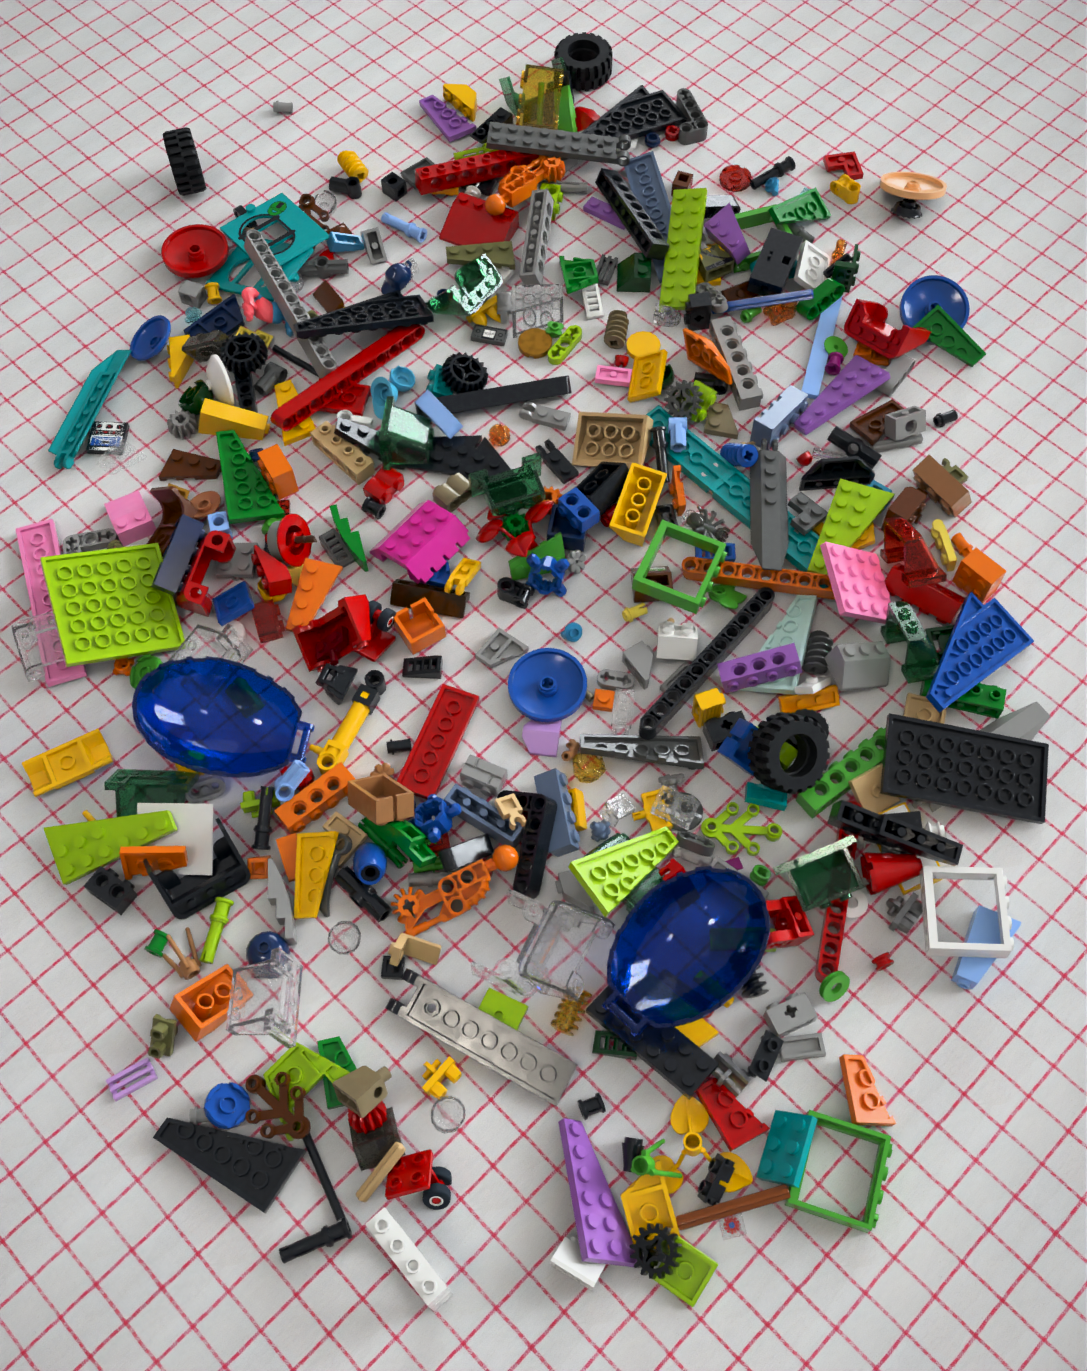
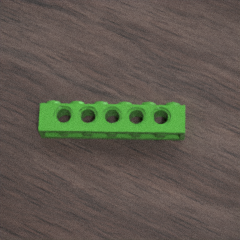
[796,727,886,819]

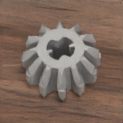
[167,409,198,440]

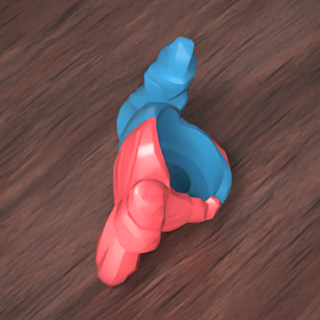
[241,286,294,337]

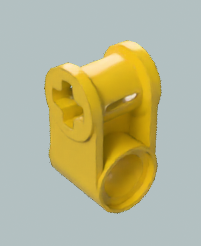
[830,174,861,204]

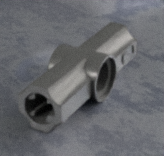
[297,256,349,279]

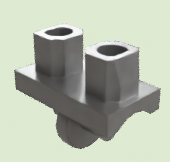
[886,892,923,934]
[712,1051,751,1097]

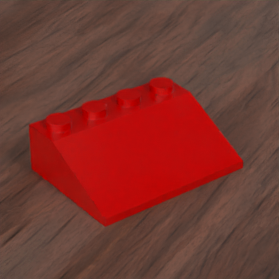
[439,192,519,246]

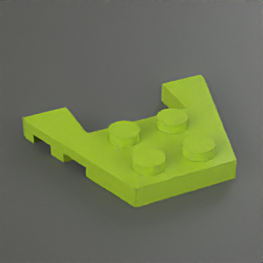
[263,1042,350,1141]

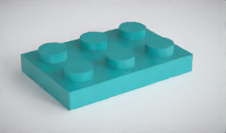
[756,1110,818,1188]

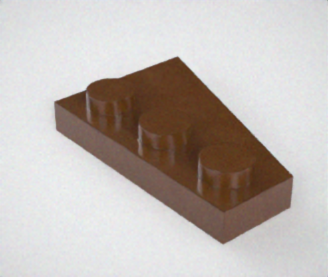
[850,399,904,446]

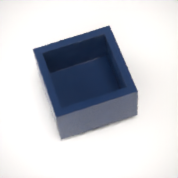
[547,504,588,552]

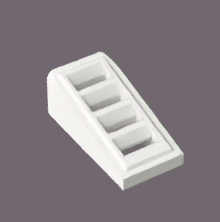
[581,283,604,319]

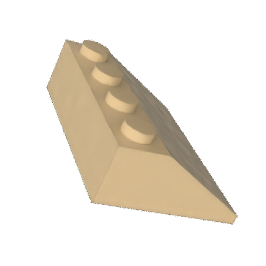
[572,412,654,469]

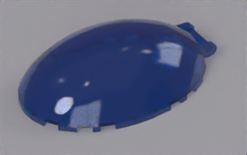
[132,656,315,778]
[602,866,770,1037]

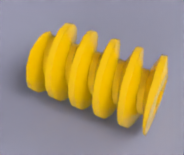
[337,150,369,183]

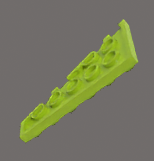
[807,479,895,575]
[43,810,178,885]
[568,826,679,917]

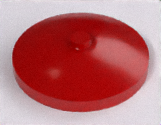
[161,224,229,278]

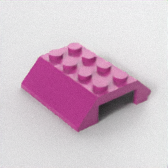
[369,500,470,584]

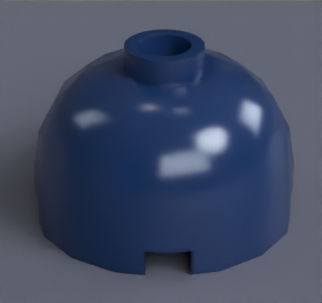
[246,931,290,976]

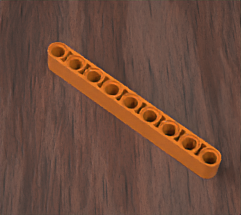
[682,557,835,600]

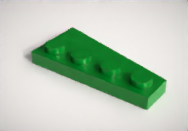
[912,305,986,367]

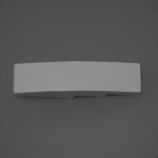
[268,858,297,945]

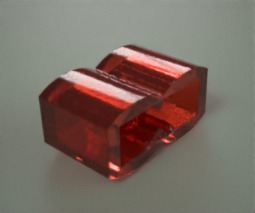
[251,599,286,643]

